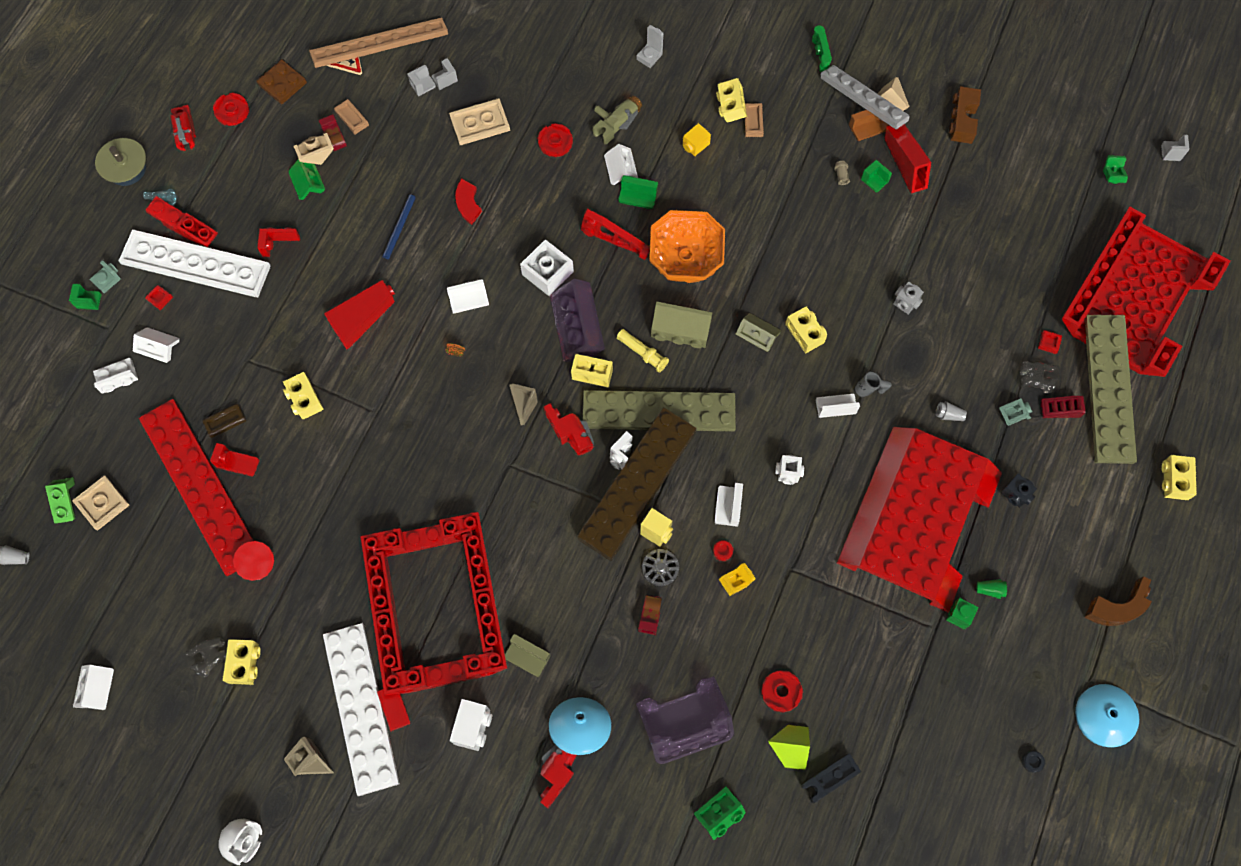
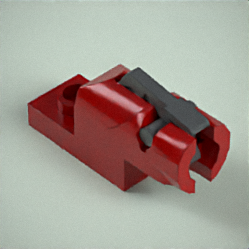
[171,105,196,151]
[544,404,594,455]
[540,744,577,808]

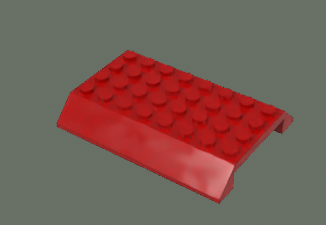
[1062,207,1230,377]
[837,427,1002,612]

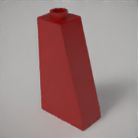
[885,124,931,193]
[324,280,395,350]

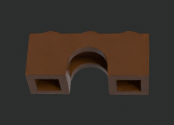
[949,86,981,144]

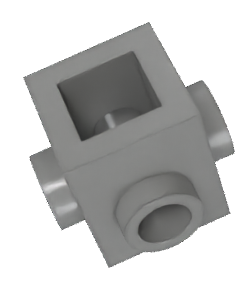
[894,282,924,315]

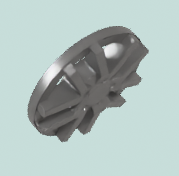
[642,549,679,586]

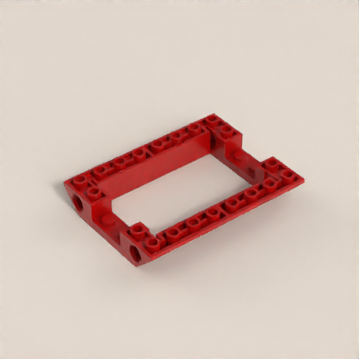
[361,512,507,695]

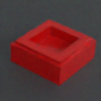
[145,285,173,310]
[1038,330,1062,354]

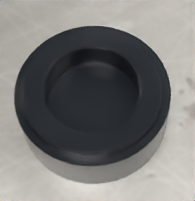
[1022,751,1045,773]

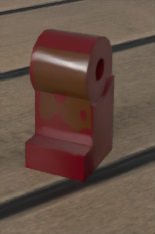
[319,114,347,151]
[638,595,662,635]

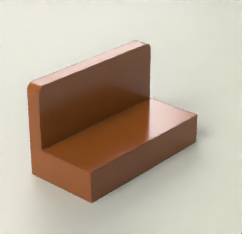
[849,110,888,141]

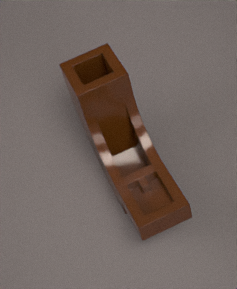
[1085,576,1152,626]

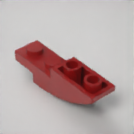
[146,196,218,247]

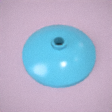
[1075,684,1139,747]
[549,697,611,755]

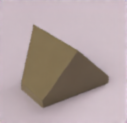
[510,384,538,425]
[284,737,334,776]

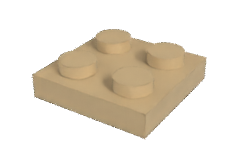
[72,476,129,531]

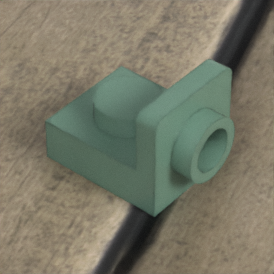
[90,260,121,293]
[1000,398,1032,426]

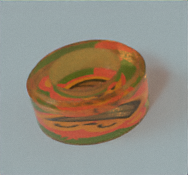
[445,343,465,356]

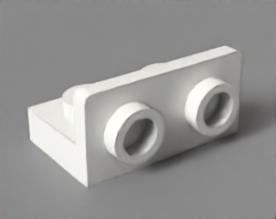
[93,358,138,393]
[610,431,632,469]

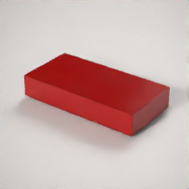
[377,689,410,732]

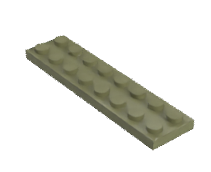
[1085,315,1137,464]
[583,391,736,431]

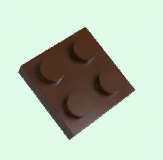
[257,60,307,105]

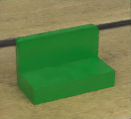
[289,159,325,200]
[619,175,658,209]

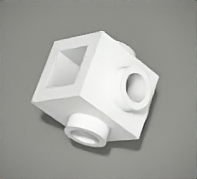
[775,455,804,485]

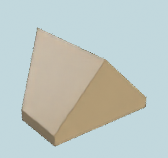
[877,77,909,111]
[294,133,334,165]

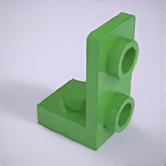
[45,477,75,523]

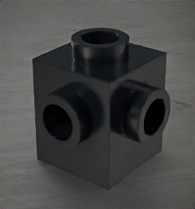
[1001,474,1037,508]

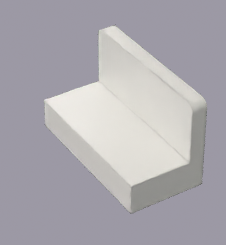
[604,144,638,185]
[447,280,489,314]
[133,328,179,363]
[816,394,860,418]
[715,483,743,527]
[73,665,114,710]

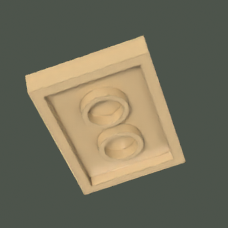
[449,99,510,145]

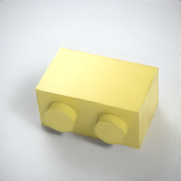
[640,508,673,547]

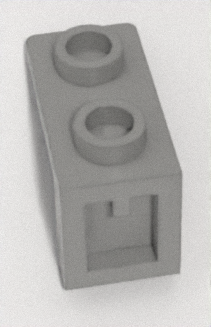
[637,25,663,68]

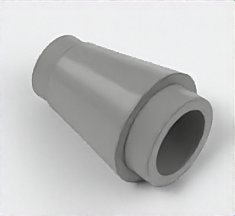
[936,401,967,421]
[0,545,30,565]

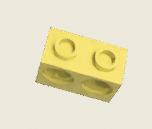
[716,78,747,122]
[785,306,827,354]
[571,354,613,387]
[283,372,324,419]
[1162,455,1196,500]
[223,640,260,685]

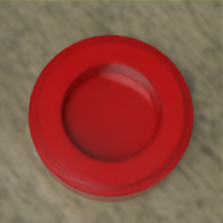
[713,540,733,561]

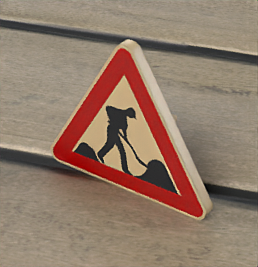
[327,57,362,75]

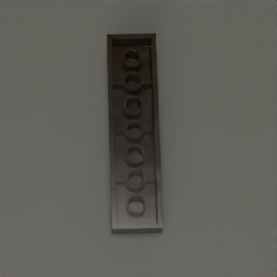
[577,407,696,561]

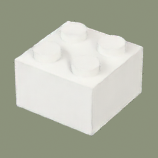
[520,240,574,296]
[450,699,492,751]

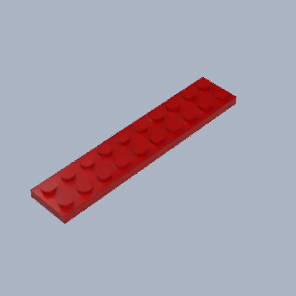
[139,399,254,577]

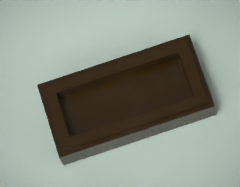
[202,404,246,438]

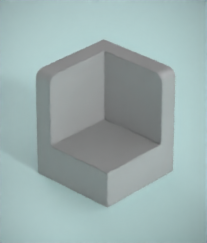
[432,58,458,90]
[407,65,436,96]
[1161,135,1189,161]

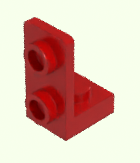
[258,227,300,257]
[210,443,259,477]

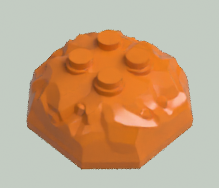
[650,210,725,283]

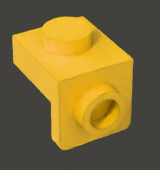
[719,563,755,596]

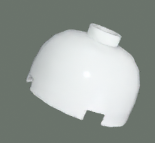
[219,819,262,865]

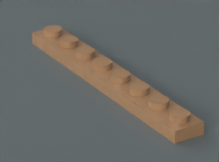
[309,18,448,68]

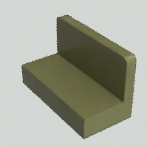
[736,313,781,352]
[505,634,551,677]

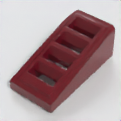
[1040,396,1085,418]

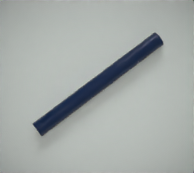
[383,195,416,259]

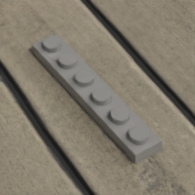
[821,65,909,129]

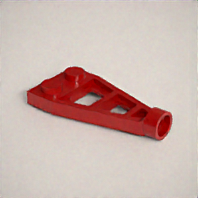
[581,209,650,260]

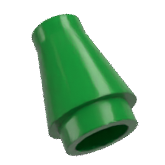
[976,579,1007,599]

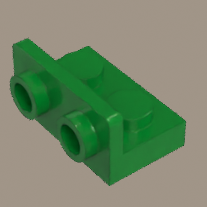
[694,787,746,840]

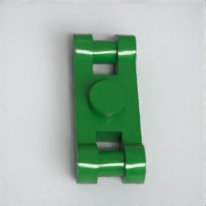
[812,25,832,73]

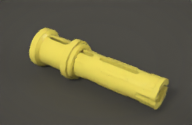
[617,329,669,372]

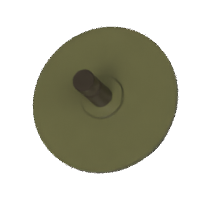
[95,138,146,186]

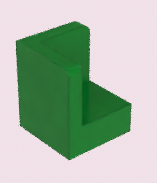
[861,160,892,193]
[69,284,102,310]

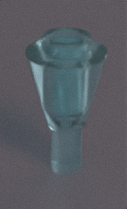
[143,189,177,206]

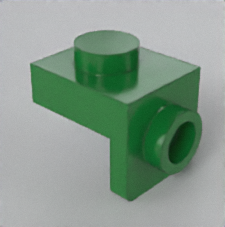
[1103,155,1128,184]

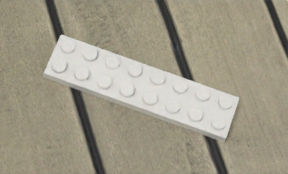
[119,230,270,298]
[323,623,400,796]

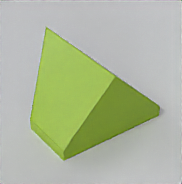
[768,725,810,770]

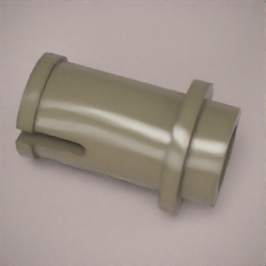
[834,161,850,185]

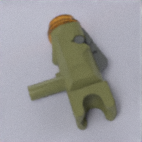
[593,96,642,144]

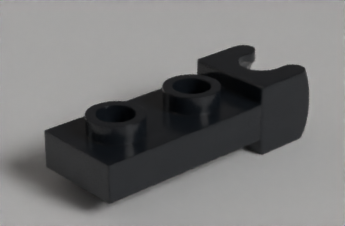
[801,754,861,803]

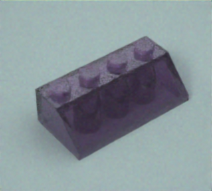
[550,279,605,362]

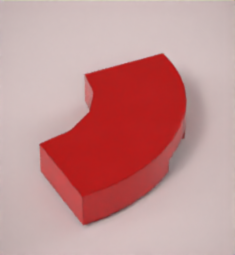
[456,179,482,225]

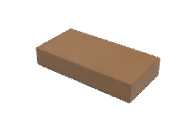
[334,99,369,134]
[745,103,763,137]

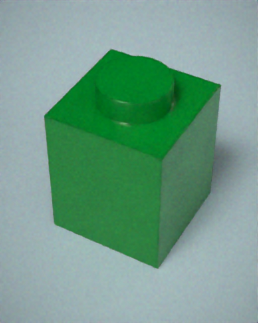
[946,598,978,630]

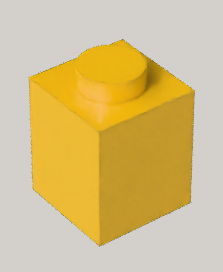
[683,123,711,156]

